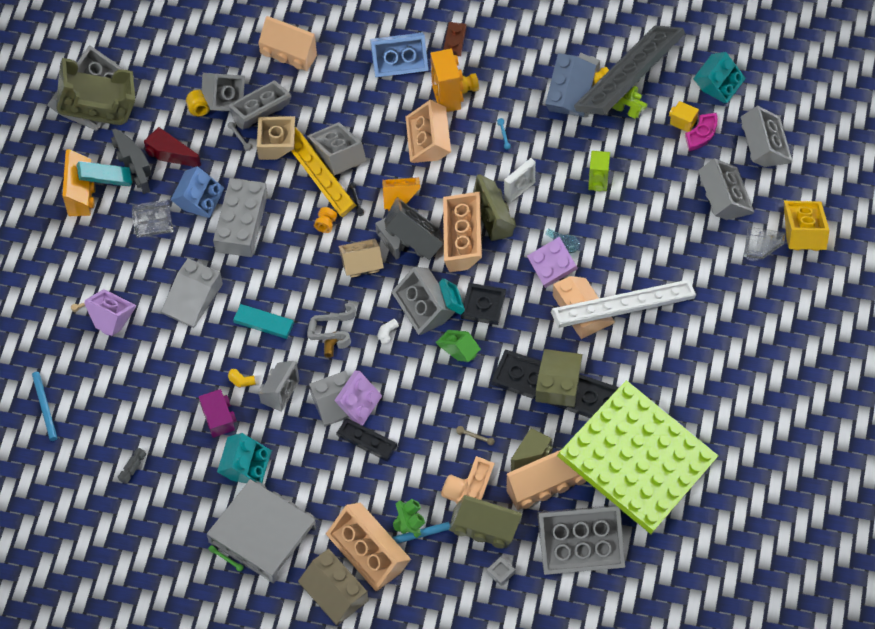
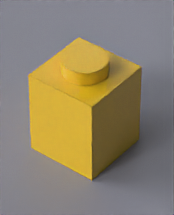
[669,101,699,132]

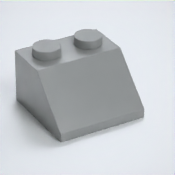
[202,73,245,111]
[258,361,300,412]
[309,371,350,427]

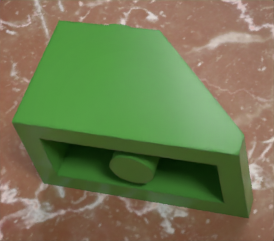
[435,330,481,362]

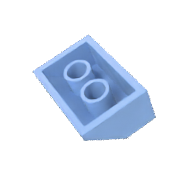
[370,33,429,77]

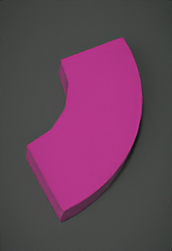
[685,113,718,151]

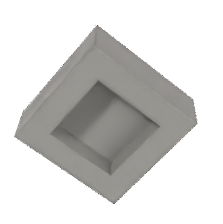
[487,557,515,586]

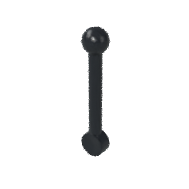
[349,182,364,216]

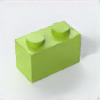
[588,151,610,192]

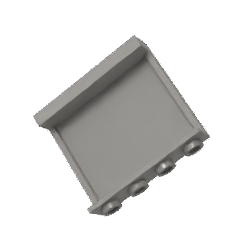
[207,479,316,584]

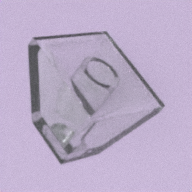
[743,227,785,261]

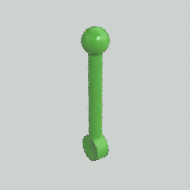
[208,545,244,572]

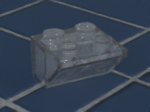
[132,199,174,238]

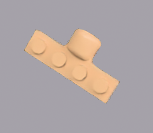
[441,456,495,504]

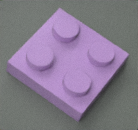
[527,237,578,288]
[334,370,382,426]

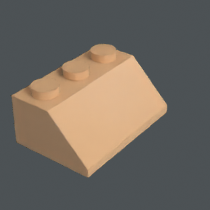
[259,16,317,71]
[406,100,451,163]
[553,276,615,339]

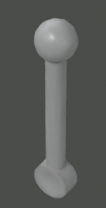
[228,122,251,151]

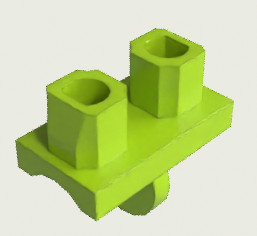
[612,86,648,119]

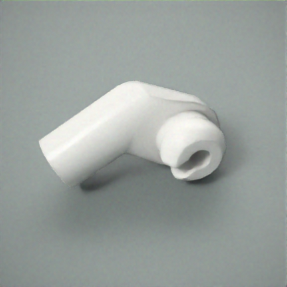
[377,319,399,344]

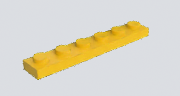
[291,127,357,217]

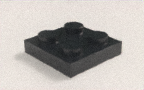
[461,283,506,325]

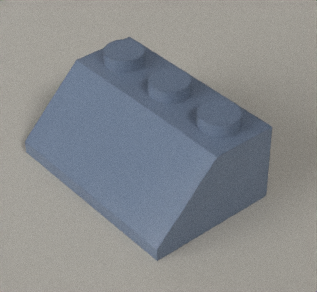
[545,53,597,117]

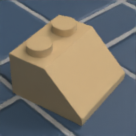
[257,116,295,160]
[339,239,384,277]

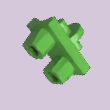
[393,499,425,538]

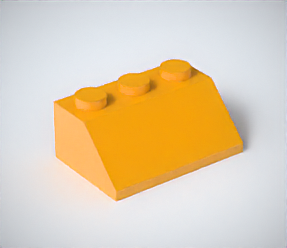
[62,149,96,216]

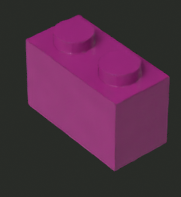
[198,389,237,438]

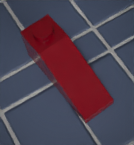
[144,127,201,167]

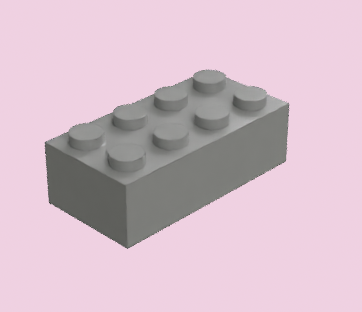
[213,178,268,257]

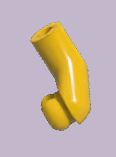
[228,369,256,387]

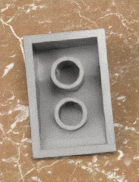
[307,122,366,175]
[161,258,223,328]

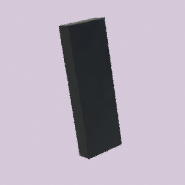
[336,418,397,462]

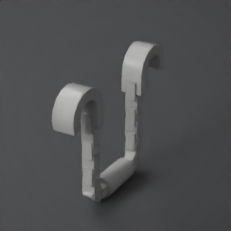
[307,303,356,349]

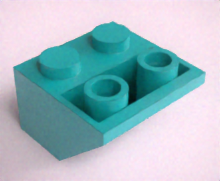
[693,52,746,103]
[217,433,272,483]

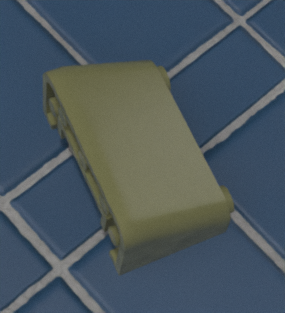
[56,58,135,125]

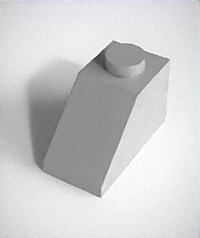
[375,217,403,259]

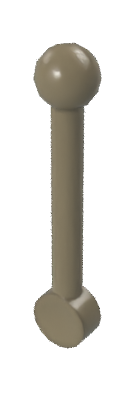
[456,426,495,445]

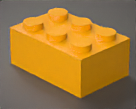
[430,48,464,112]

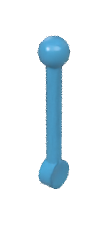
[497,118,511,150]

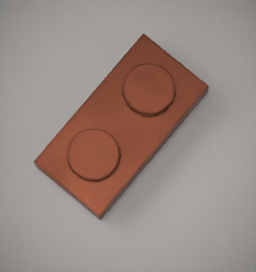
[443,22,467,56]

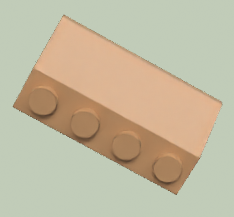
[443,191,482,272]
[507,449,586,510]
[326,502,411,591]

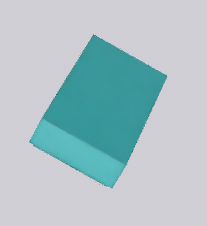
[439,279,465,315]

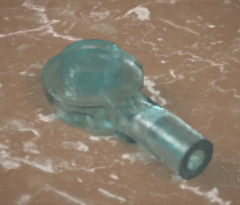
[545,228,580,253]

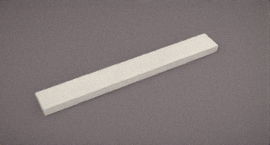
[551,280,696,328]

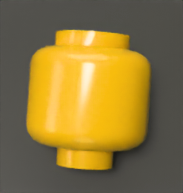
[186,90,210,117]

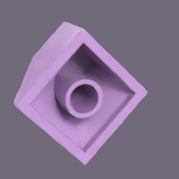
[84,289,136,336]

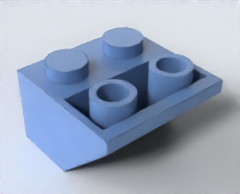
[171,166,224,218]

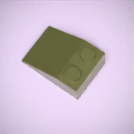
[535,349,583,407]

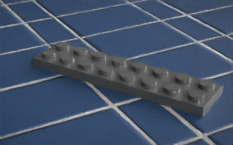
[574,25,685,115]

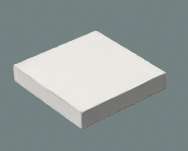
[504,158,536,204]

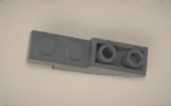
[111,129,152,194]

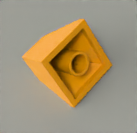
[382,177,420,211]

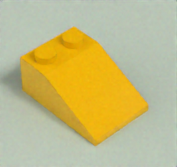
[784,201,830,251]

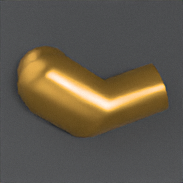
[324,331,343,358]

